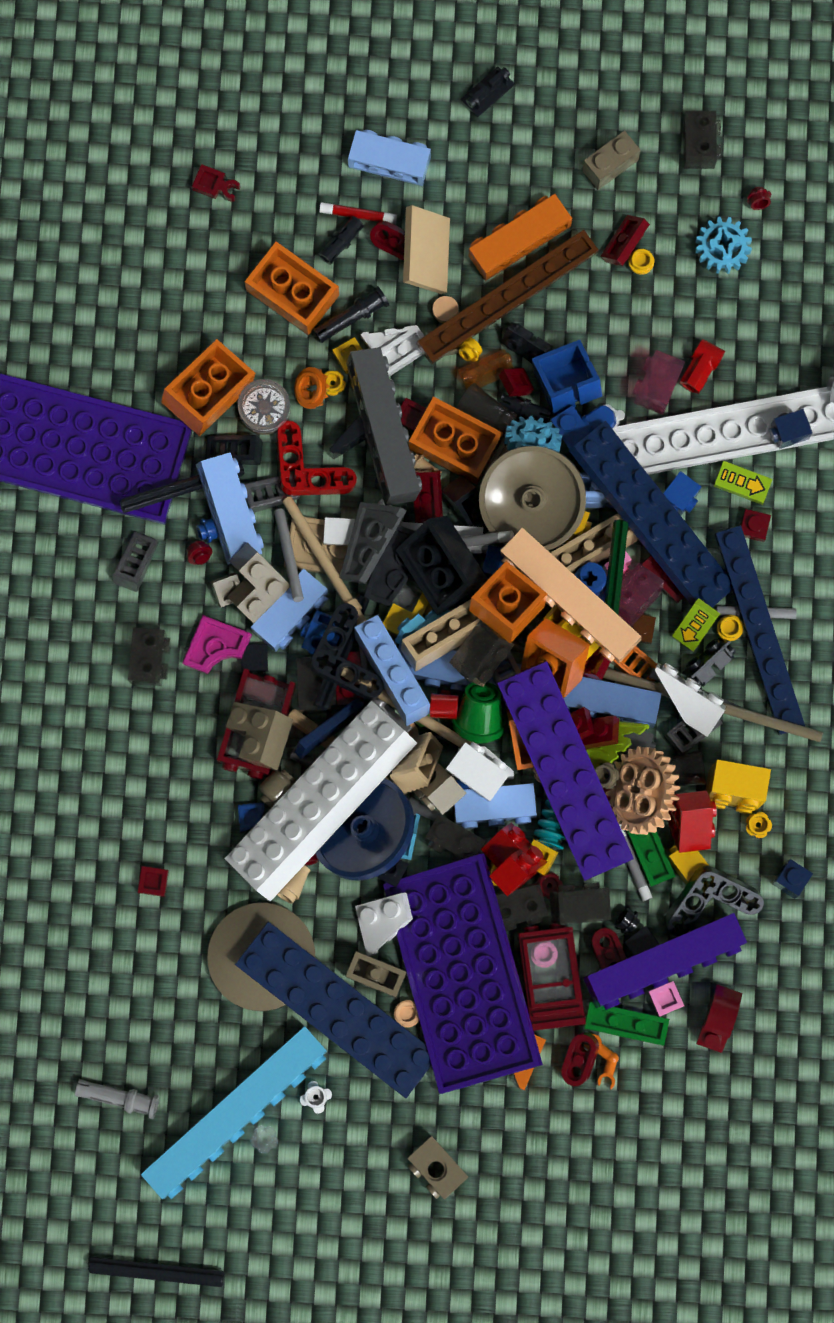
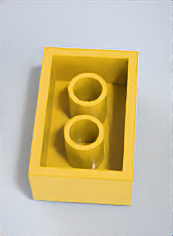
[705,760,771,814]

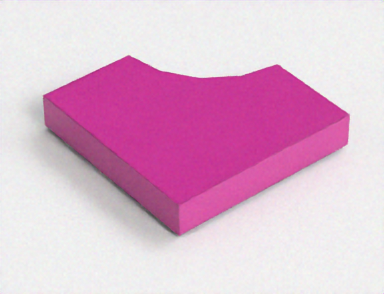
[182,615,252,674]

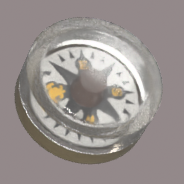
[238,379,291,435]

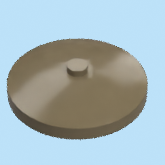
[479,445,586,550]
[207,903,316,1011]

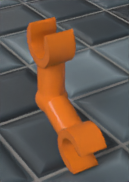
[584,1034,619,1090]

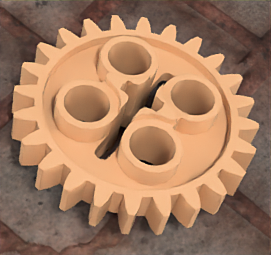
[605,746,680,835]

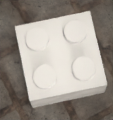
[445,741,509,801]

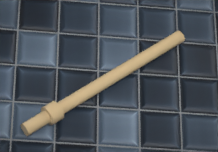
[283,496,367,625]
[341,668,471,748]

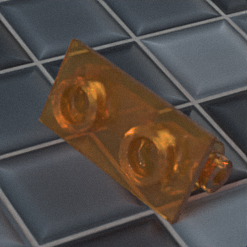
[458,349,514,393]

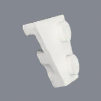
[360,325,424,377]
[355,893,413,956]

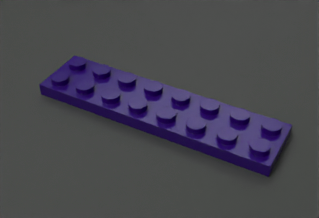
[497,661,634,881]

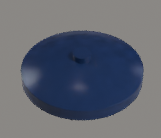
[315,778,415,881]

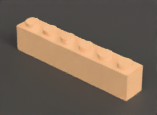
[500,528,641,663]

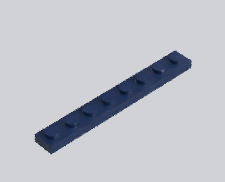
[715,526,805,735]

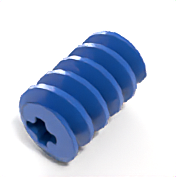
[575,562,607,602]

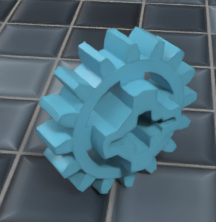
[695,217,752,274]
[504,416,562,452]

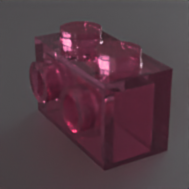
[632,350,685,415]
[618,563,664,627]

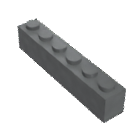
[346,347,422,506]

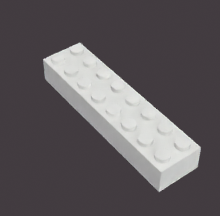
[224,700,417,901]

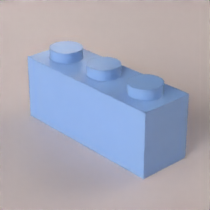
[348,130,431,186]
[251,569,328,652]
[454,783,537,829]

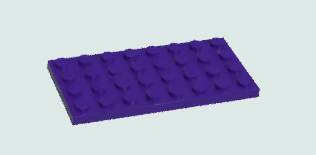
[0,374,192,525]
[383,854,543,1094]

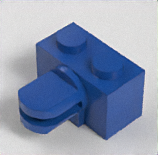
[551,405,616,465]

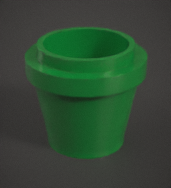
[452,681,506,744]

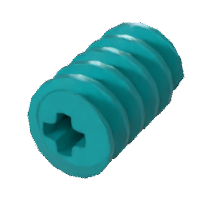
[534,799,566,850]

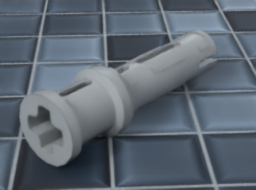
[75,1079,160,1119]

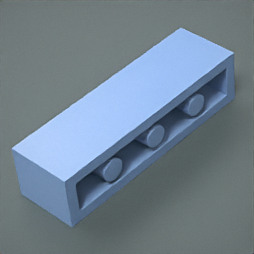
[196,452,263,565]
[354,615,430,726]

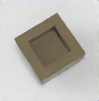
[210,572,240,607]

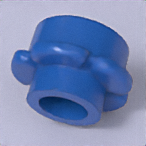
[196,518,218,543]

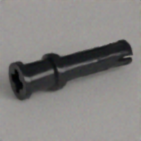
[313,286,389,343]

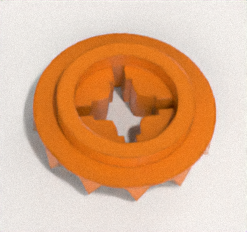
[294,367,330,409]

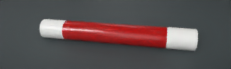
[320,202,397,225]

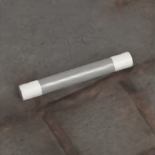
[461,530,514,547]
[619,824,653,902]

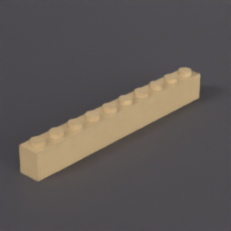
[401,513,638,672]

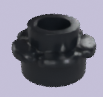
[615,908,640,934]

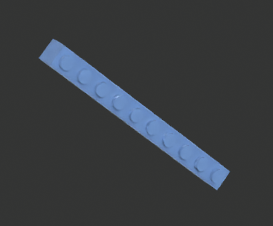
[398,644,662,730]

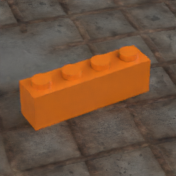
[468,194,572,281]

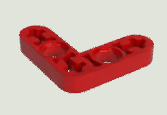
[276,421,357,496]

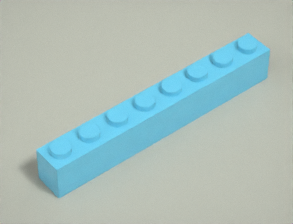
[141,1026,327,1199]

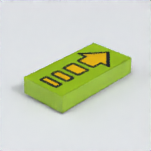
[714,461,773,505]
[672,598,720,652]

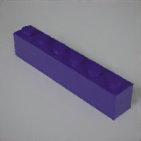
[583,913,747,1010]

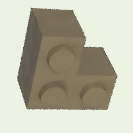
[227,542,290,623]
[226,702,293,770]

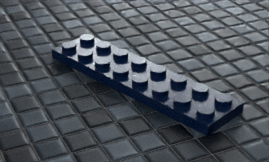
[569,421,732,608]
[234,921,432,1098]

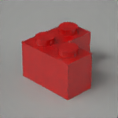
[667,790,717,853]
[481,822,547,896]

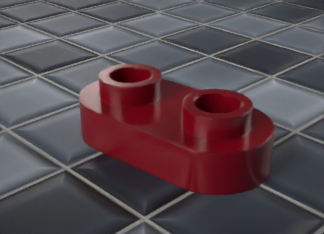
[370,221,405,260]
[591,928,627,970]
[561,1032,599,1086]

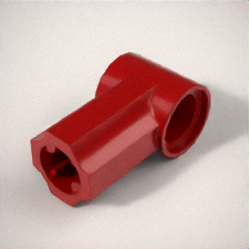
[679,339,725,394]
[430,690,458,719]

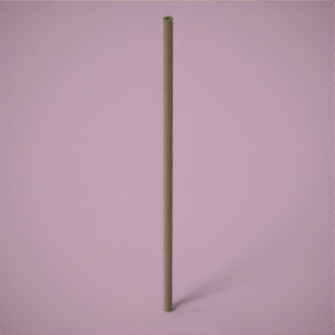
[472,631,823,742]

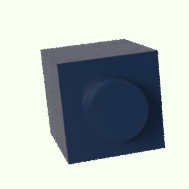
[769,409,813,449]
[772,859,813,899]

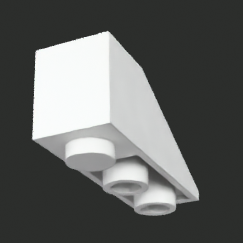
[655,663,726,737]

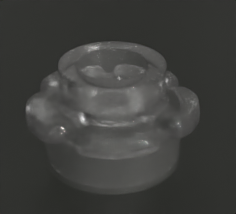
[251,1126,278,1153]

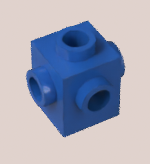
[300,610,341,654]

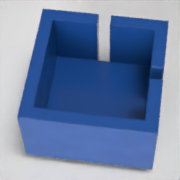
[532,340,602,415]

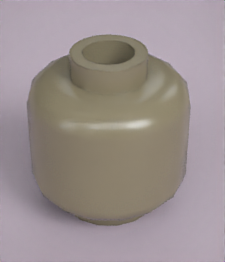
[259,769,296,808]

